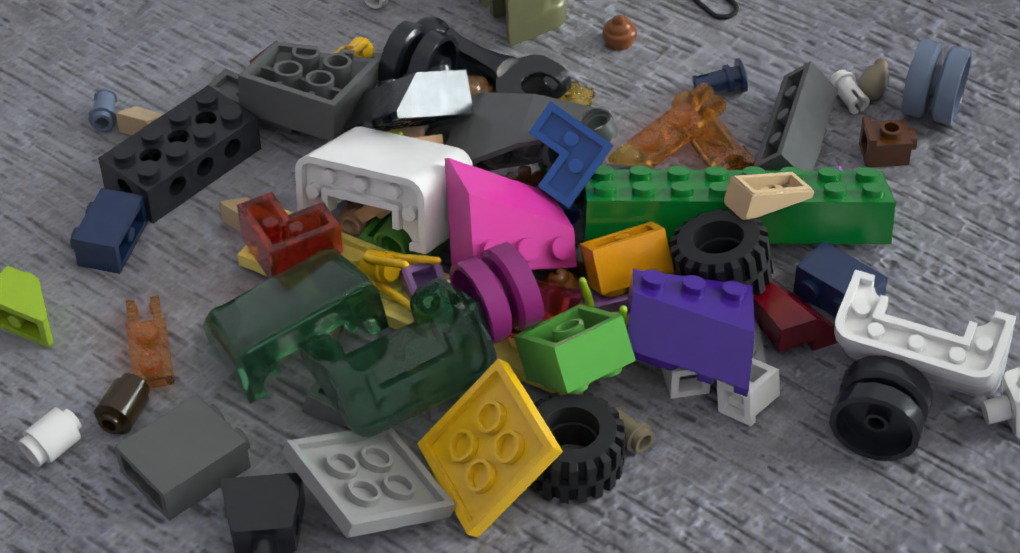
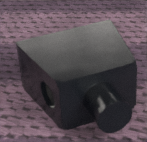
[221,473,305,553]

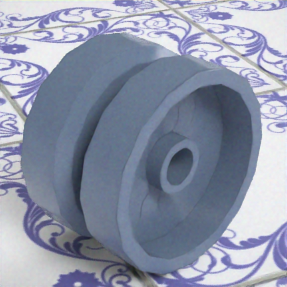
[901,38,973,126]

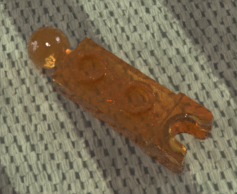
[671,90,755,170]

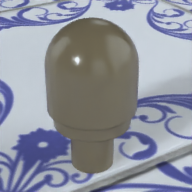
[858,59,889,101]

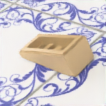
[724,172,814,220]

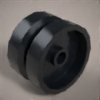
[378,21,459,82]
[829,356,933,461]

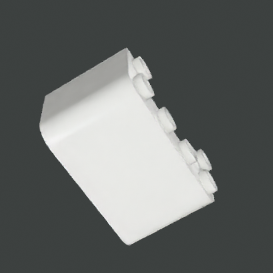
[295,127,473,255]

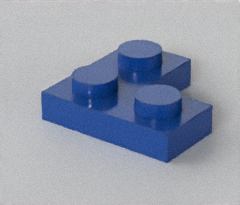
[528,101,614,208]

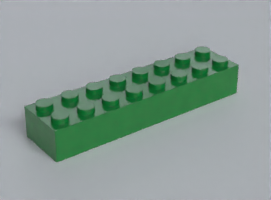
[581,165,896,244]

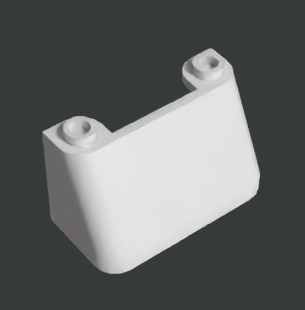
[834,269,1016,397]

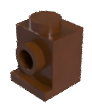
[859,116,917,168]

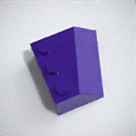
[626,269,755,397]

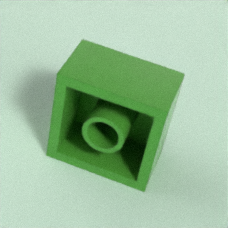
[513,304,636,395]

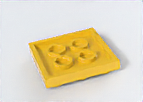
[417,359,563,538]

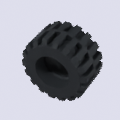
[670,209,773,299]
[530,392,625,504]

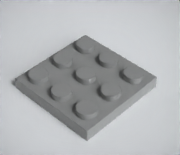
[282,424,456,538]

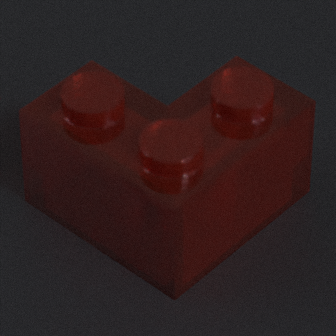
[237,192,344,285]

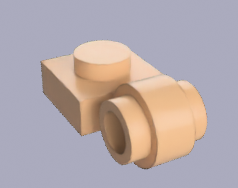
[338,202,391,236]

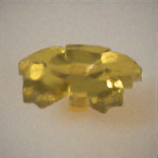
[558,80,595,106]

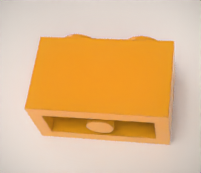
[580,221,674,297]

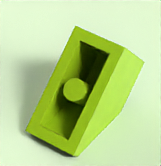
[0,265,54,348]

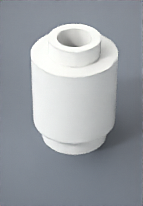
[18,407,82,467]

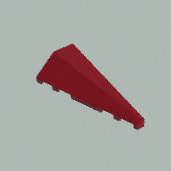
[753,278,838,352]

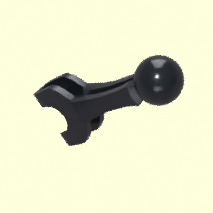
[416,17,572,99]

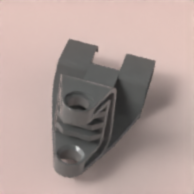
[425,91,634,210]

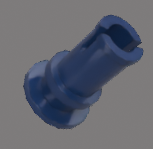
[692,58,748,98]

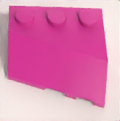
[444,158,577,271]

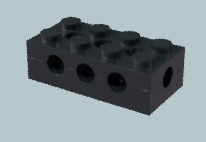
[98,85,262,224]

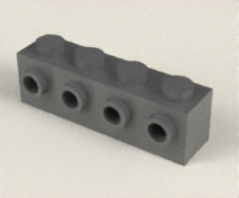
[754,61,838,171]

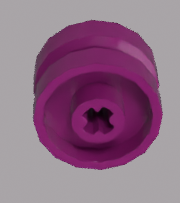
[450,242,544,346]

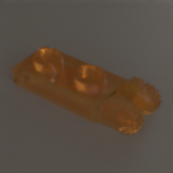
[627,82,727,169]
[126,295,175,389]

